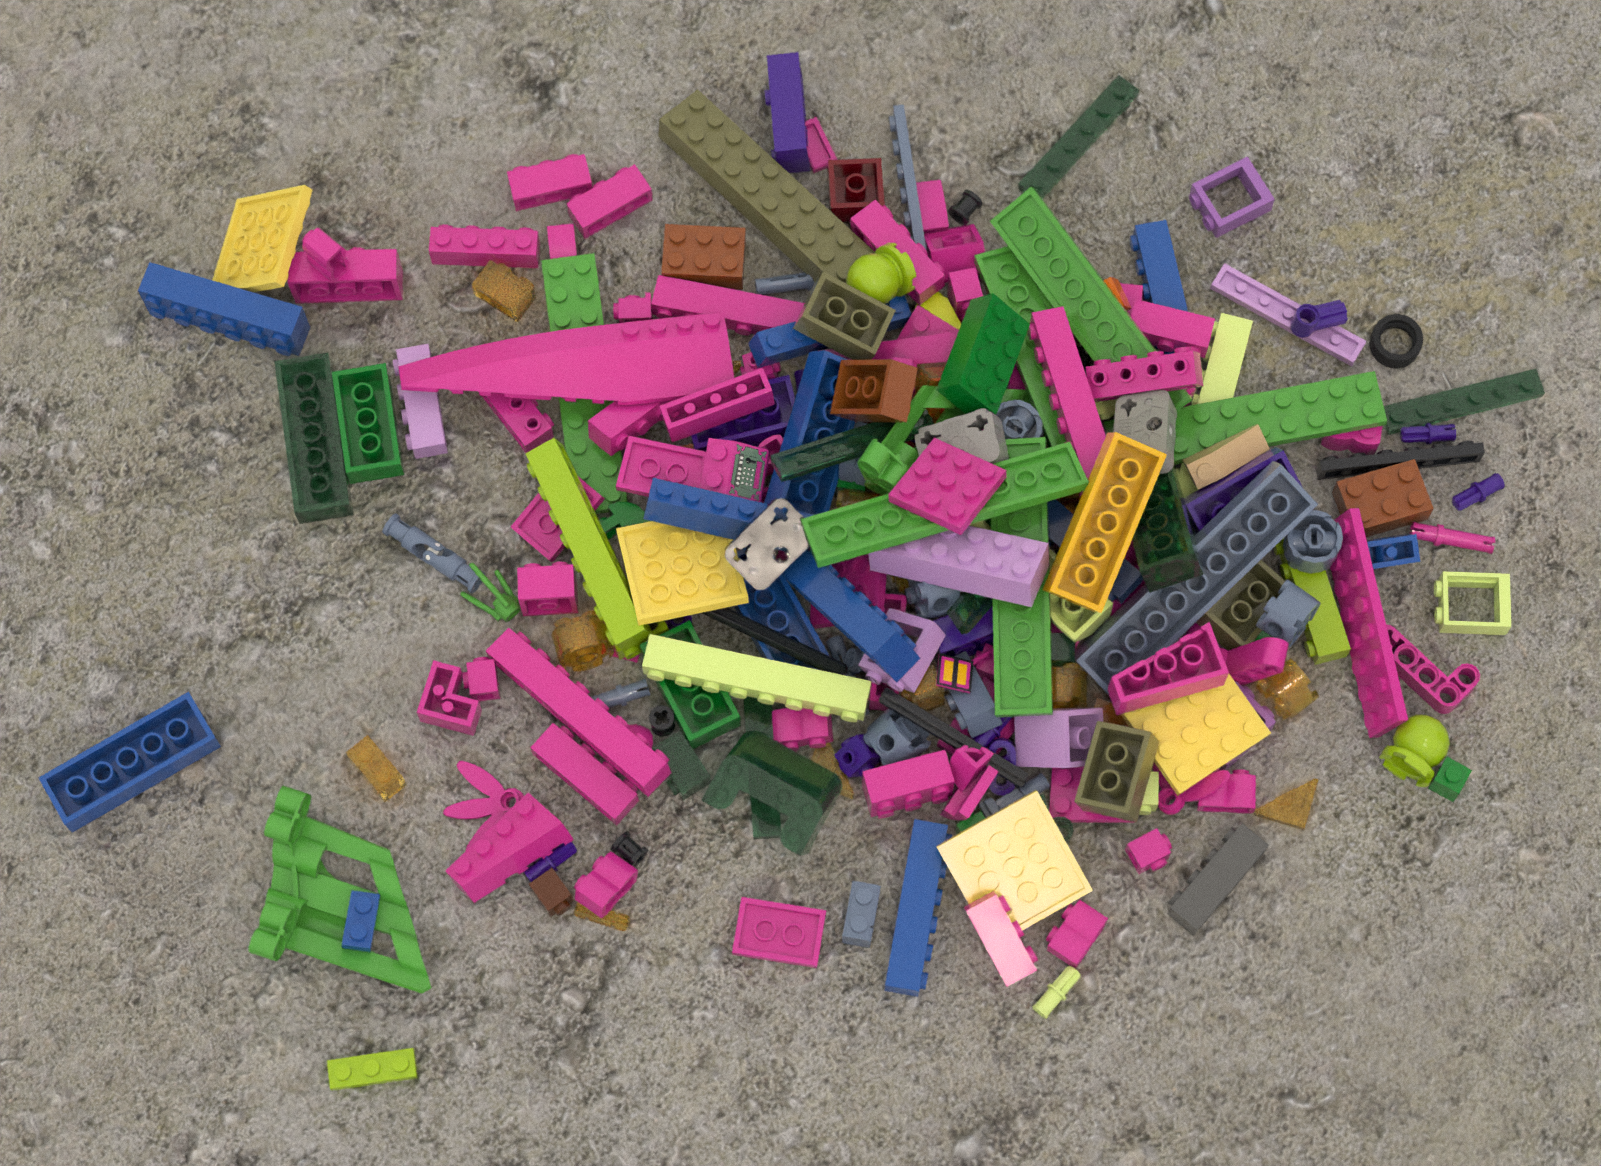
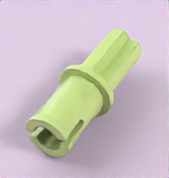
[1032,966,1081,1019]

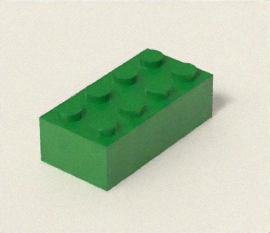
[936,293,1030,415]
[332,363,404,484]
[640,620,741,750]

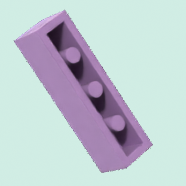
[393,344,448,459]

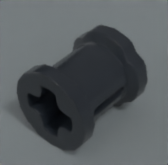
[948,190,983,225]
[649,706,675,737]
[610,831,649,867]

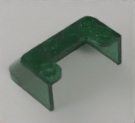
[701,730,843,856]

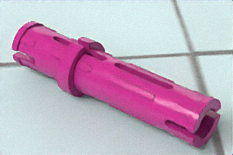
[1409,521,1495,554]

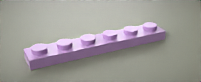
[1210,263,1366,367]

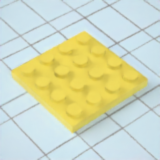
[212,185,312,292]
[616,521,749,626]
[1121,674,1271,796]
[936,790,1093,930]

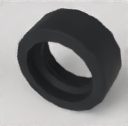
[1369,314,1424,369]

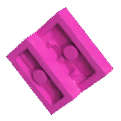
[940,765,999,821]

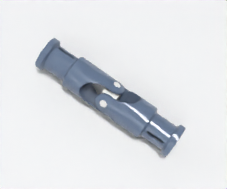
[382,514,486,593]

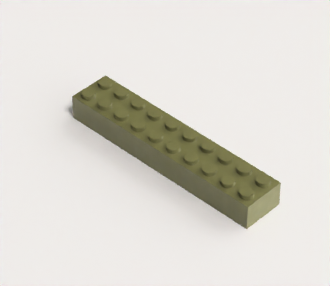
[658,89,875,284]

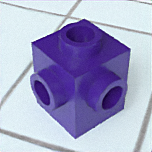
[834,734,881,778]

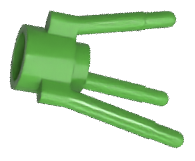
[460,563,521,622]

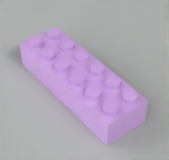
[868,526,1049,607]

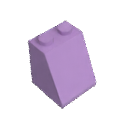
[1014,708,1103,768]

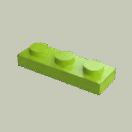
[327,1048,418,1091]

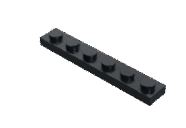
[1316,441,1485,480]

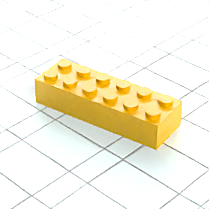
[1043,432,1167,613]

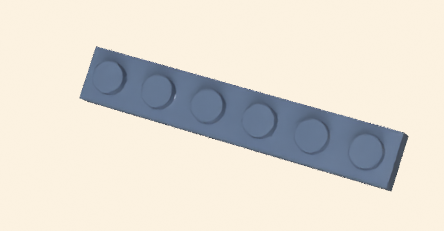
[888,104,926,249]

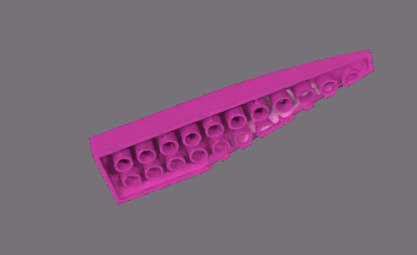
[398,312,734,406]

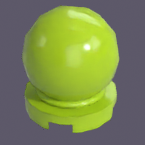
[846,242,916,304]
[1379,714,1450,787]

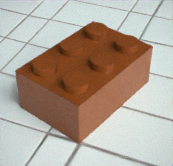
[661,224,746,290]
[830,359,918,423]
[1332,459,1434,537]

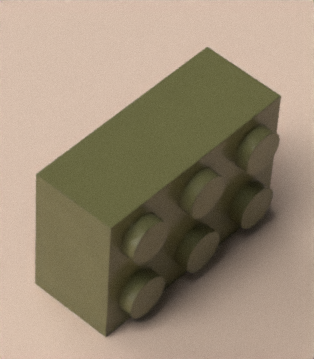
[793,272,896,360]
[1196,560,1285,651]
[1074,721,1159,822]

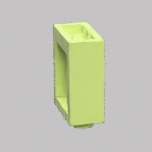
[1434,571,1511,635]

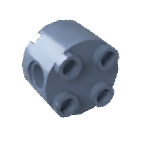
[987,400,1044,439]
[1283,510,1343,573]
[905,579,961,619]
[1256,580,1321,648]
[863,708,931,765]

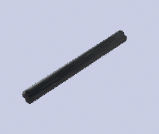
[702,608,848,675]
[878,688,1029,788]

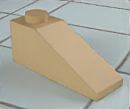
[1183,424,1270,490]

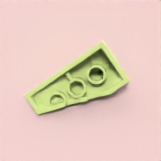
[1049,548,1113,642]

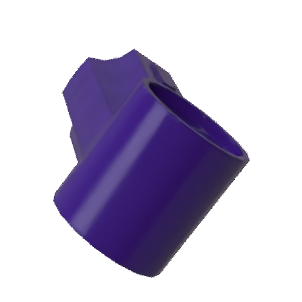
[1290,300,1348,338]

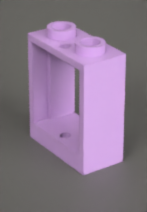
[858,608,946,693]

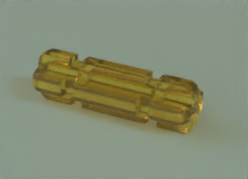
[574,902,630,931]

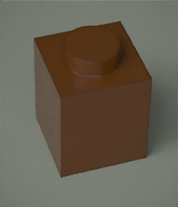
[529,868,574,917]

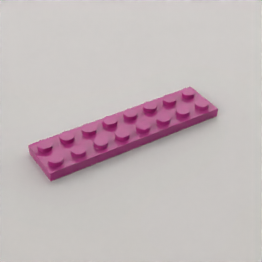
[1330,508,1408,738]

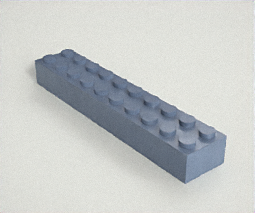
[1070,461,1318,695]

